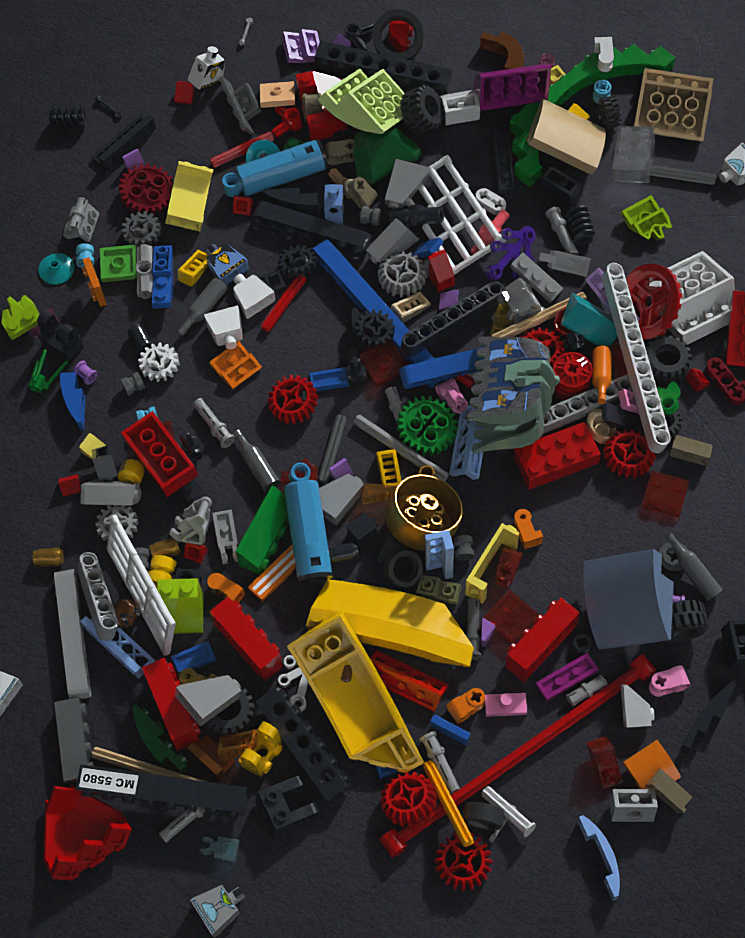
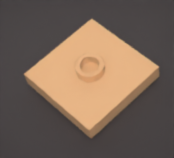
[260,81,295,108]

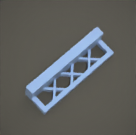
[449,405,484,480]
[425,530,454,579]
[80,616,155,679]

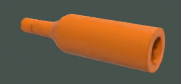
[592,346,611,404]

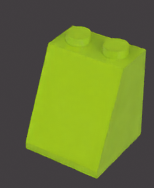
[157,578,204,634]

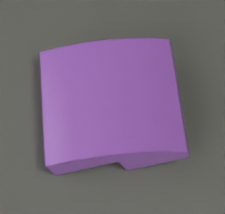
[282,29,320,63]

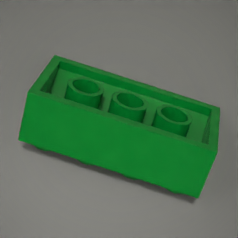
[235,486,289,575]

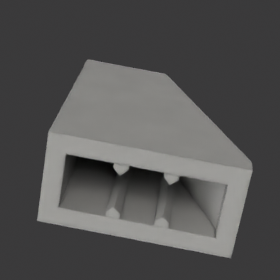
[385,159,430,209]
[367,218,419,264]
[319,473,364,526]
[81,479,141,505]
[175,675,241,727]

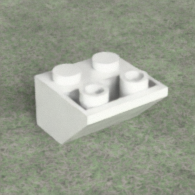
[439,90,480,125]

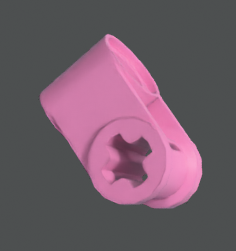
[648,666,691,697]

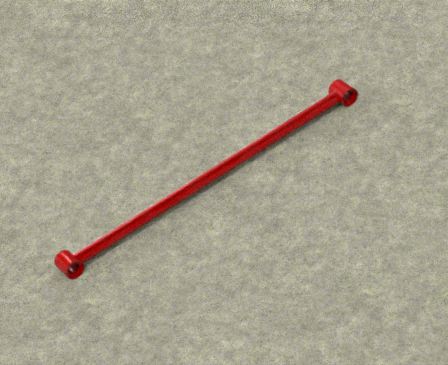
[380,654,657,858]

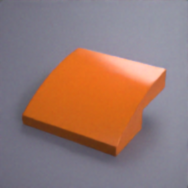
[209,341,262,389]
[623,740,681,789]

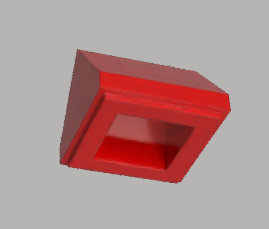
[233,195,253,215]
[686,368,710,392]
[59,474,81,497]
[183,543,208,564]

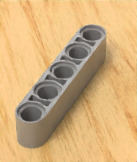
[77,552,118,641]

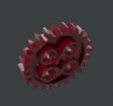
[119,163,174,216]

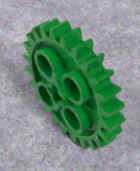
[396,396,458,456]

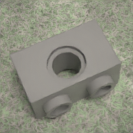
[609,789,658,822]

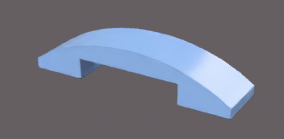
[577,815,620,901]

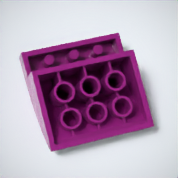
[473,63,551,111]

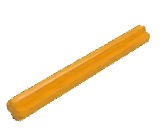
[423,760,474,847]

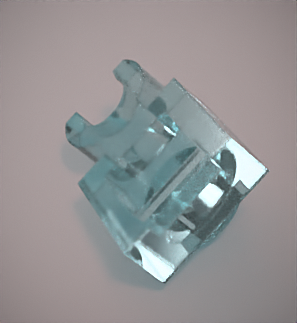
[200,836,240,862]

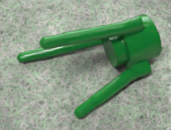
[28,350,68,393]

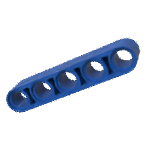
[399,347,485,389]

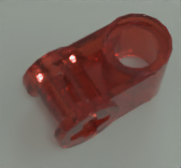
[495,547,523,587]

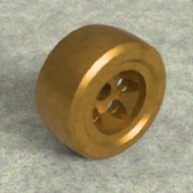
[385,475,463,551]

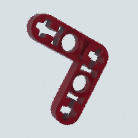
[706,358,745,405]

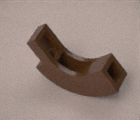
[480,32,524,70]

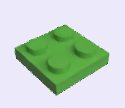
[100,245,137,282]

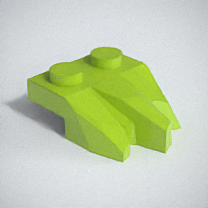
[620,195,672,240]
[1,295,40,340]

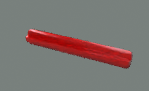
[210,131,274,168]
[261,275,306,332]

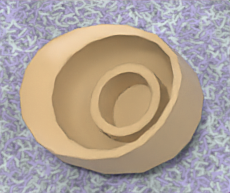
[587,409,616,444]

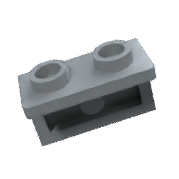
[63,203,99,242]

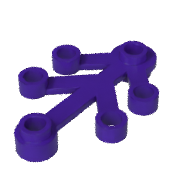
[485,226,535,280]

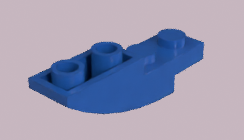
[152,245,173,308]

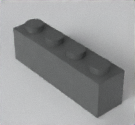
[54,697,94,786]

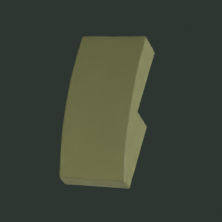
[416,575,462,605]

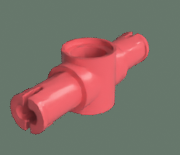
[471,210,509,255]

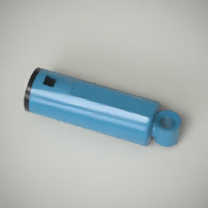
[222,139,328,197]
[284,463,333,583]

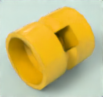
[148,555,177,589]

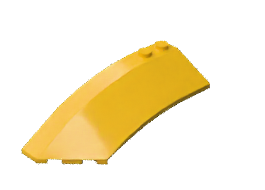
[306,579,474,667]
[287,611,424,773]

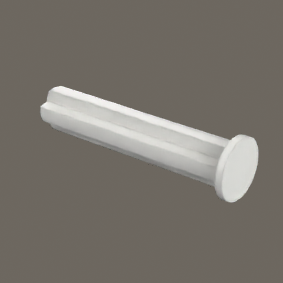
[482,786,536,837]

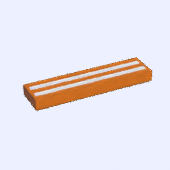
[248,545,296,602]

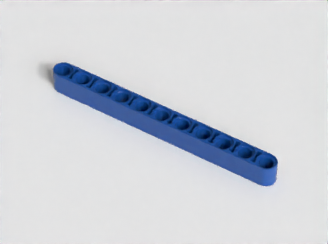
[312,239,441,388]

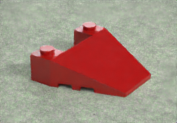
[296,71,349,141]

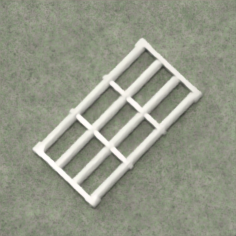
[407,155,506,275]
[107,515,176,656]

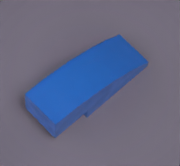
[60,372,85,430]

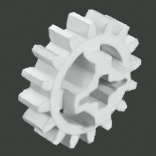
[138,343,180,382]

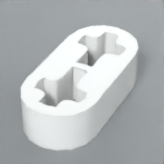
[476,188,506,215]

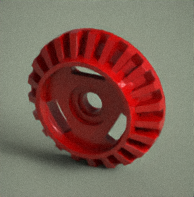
[626,263,682,340]

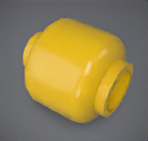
[117,459,145,484]

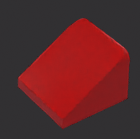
[174,81,195,104]

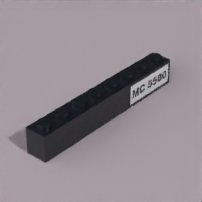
[75,764,248,818]

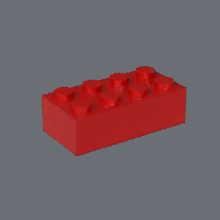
[121,411,199,497]
[513,422,601,490]
[210,596,283,682]
[506,598,579,683]
[142,658,201,751]

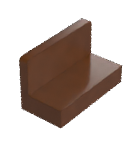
[187,735,235,780]

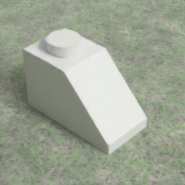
[620,684,654,727]

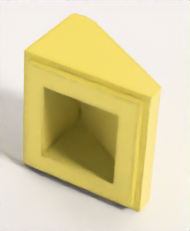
[79,433,106,459]

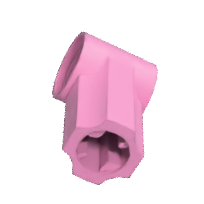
[435,378,468,414]

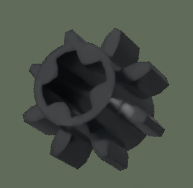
[562,332,586,353]

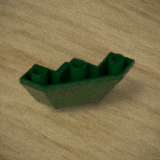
[353,126,422,185]

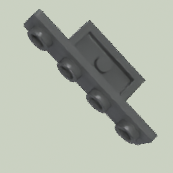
[219,76,262,135]

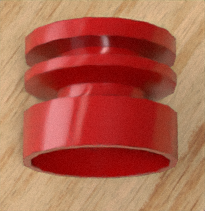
[553,352,593,401]

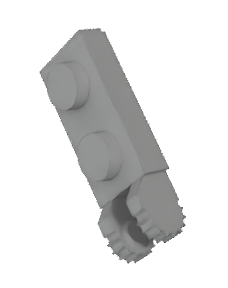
[212,509,238,564]

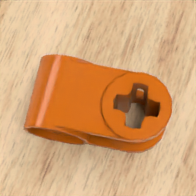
[445,688,485,724]

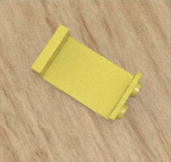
[165,161,213,232]
[465,523,519,604]

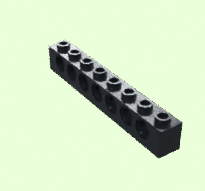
[315,41,452,95]

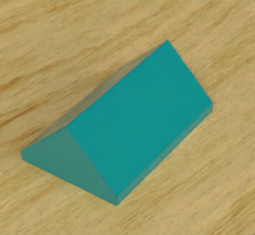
[561,293,618,348]

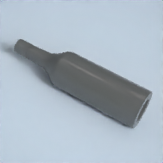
[177,278,228,336]
[233,429,280,492]
[666,533,723,601]

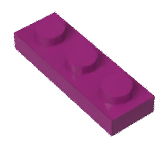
[536,653,599,702]

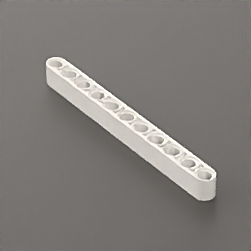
[602,263,670,453]

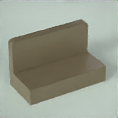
[670,435,713,466]
[646,769,692,813]

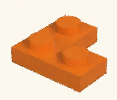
[82,257,107,307]

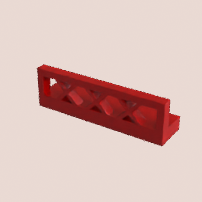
[370,650,449,712]

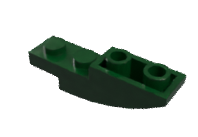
[133,704,189,775]

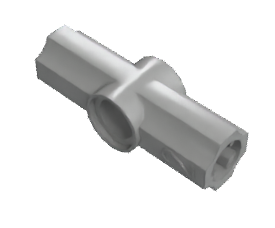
[136,244,154,299]

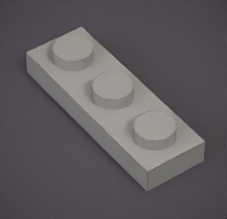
[510,252,563,303]

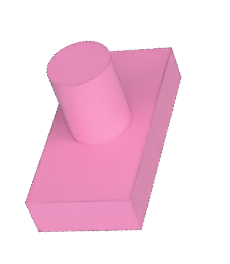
[617,389,639,414]
[485,693,527,717]

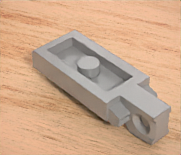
[539,250,591,276]

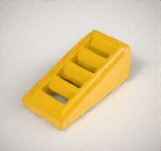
[178,250,209,287]
[376,449,402,490]

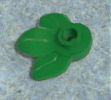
[647,382,681,415]

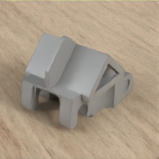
[497,278,545,320]
[170,497,212,545]

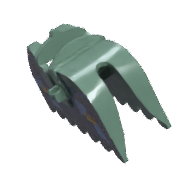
[467,337,560,453]

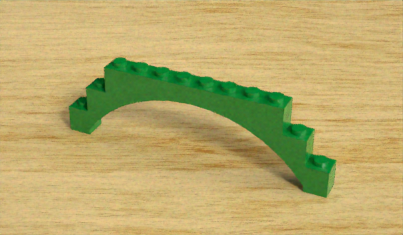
[509,44,676,188]

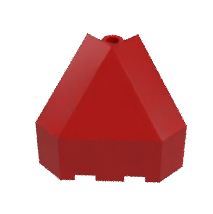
[43,784,131,880]

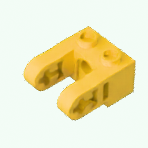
[238,721,283,778]

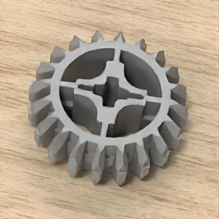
[378,251,427,298]

